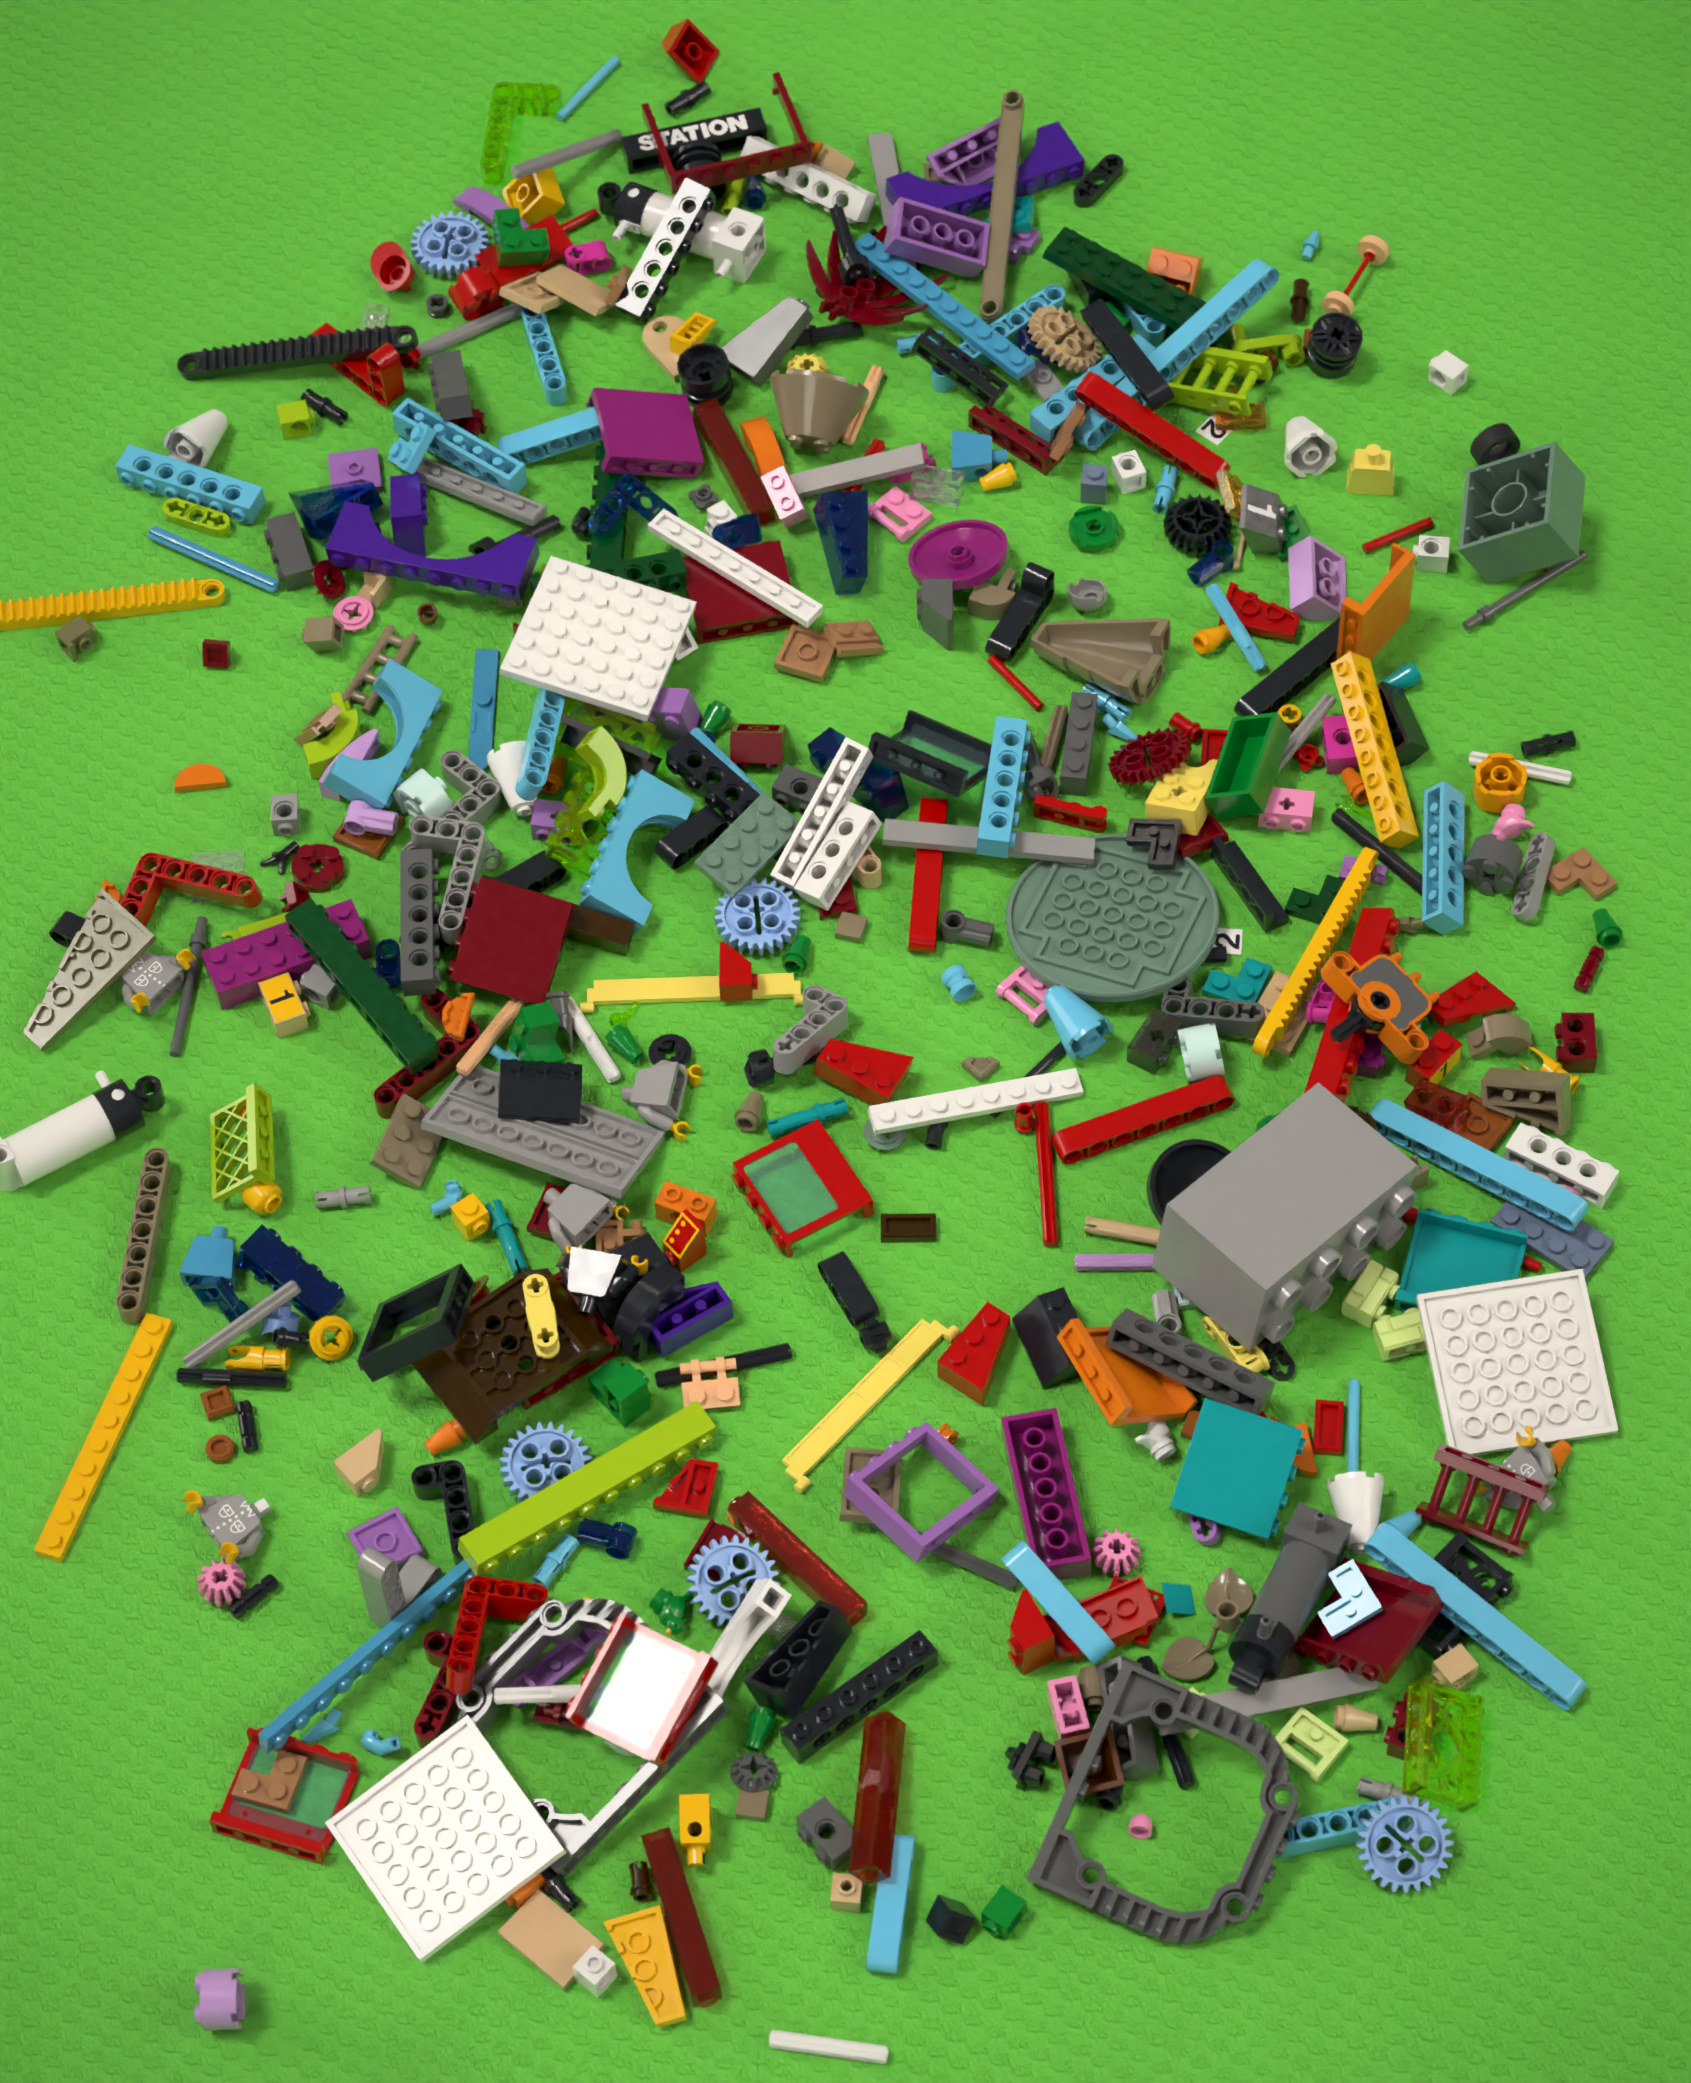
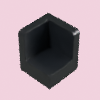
[926,1894,976,1944]

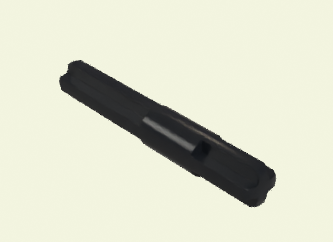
[176,1368,288,1388]

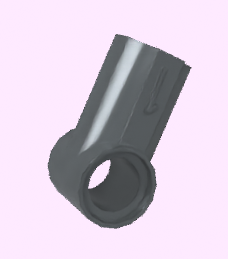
[941,909,995,947]

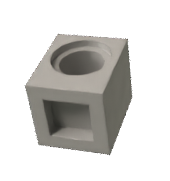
[271,793,300,836]
[300,964,342,1010]

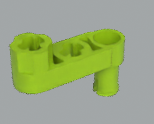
[1229,324,1305,367]

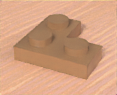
[1049,401,1087,461]
[1545,847,1617,901]
[231,1750,308,1814]

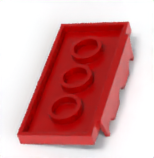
[475,214,574,287]
[1043,1576,1160,1664]

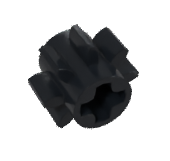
[858,1317,892,1354]

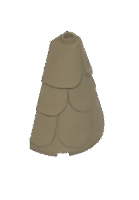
[1031,618,1171,704]

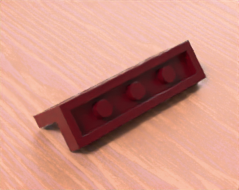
[968,405,1065,476]

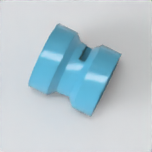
[940,964,977,1002]

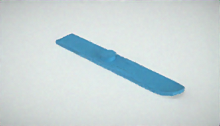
[468,650,499,771]

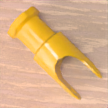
[1519,1046,1581,1095]
[225,1346,291,1371]

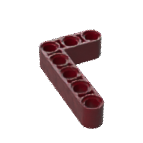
[373,988,481,1119]

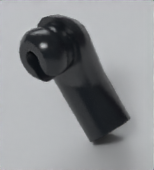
[571,506,590,536]

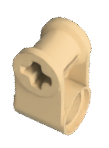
[852,846,882,889]

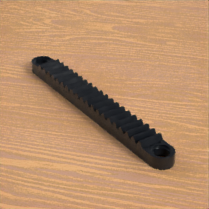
[177,325,419,380]

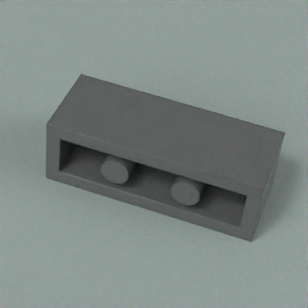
[263,512,314,592]

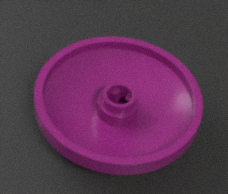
[908,520,1010,590]

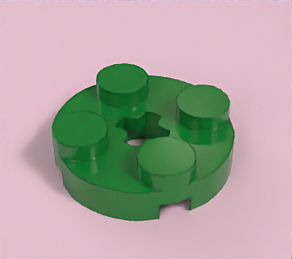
[1068,505,1119,553]

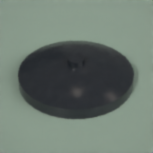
[1147,1139,1231,1226]

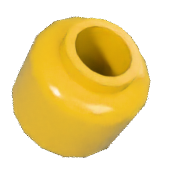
[241,1181,282,1215]

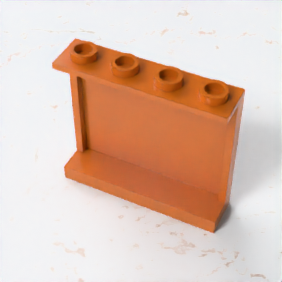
[1336,543,1416,662]
[1057,1314,1197,1426]

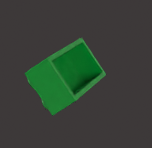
[1204,712,1291,818]

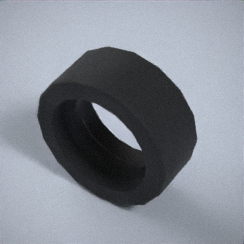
[1470,423,1520,466]

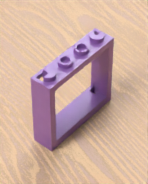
[844,1421,999,1563]

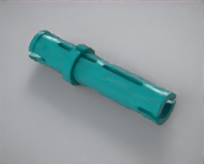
[766,1097,849,1138]
[485,1199,530,1277]

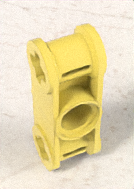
[523,1274,560,1359]
[1201,1316,1270,1373]

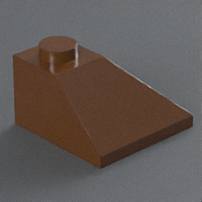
[1054,1727,1125,1795]

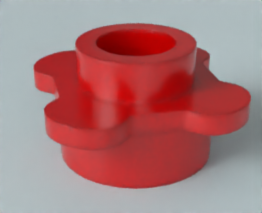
[399,348,421,369]
[1293,744,1324,771]

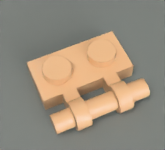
[680,1356,740,1410]

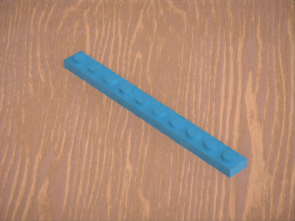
[854,233,1035,381]
[259,1559,476,1754]

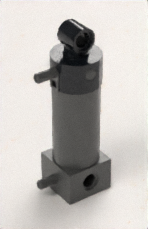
[1228,1503,1352,1695]

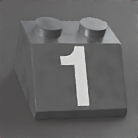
[1240,484,1288,554]

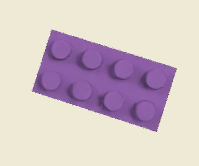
[884,197,990,279]

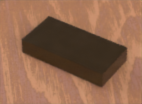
[881,1213,936,1243]

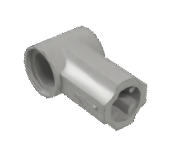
[1151,1289,1181,1335]

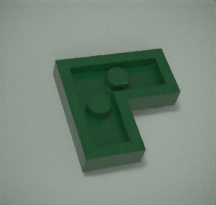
[1285,875,1345,925]

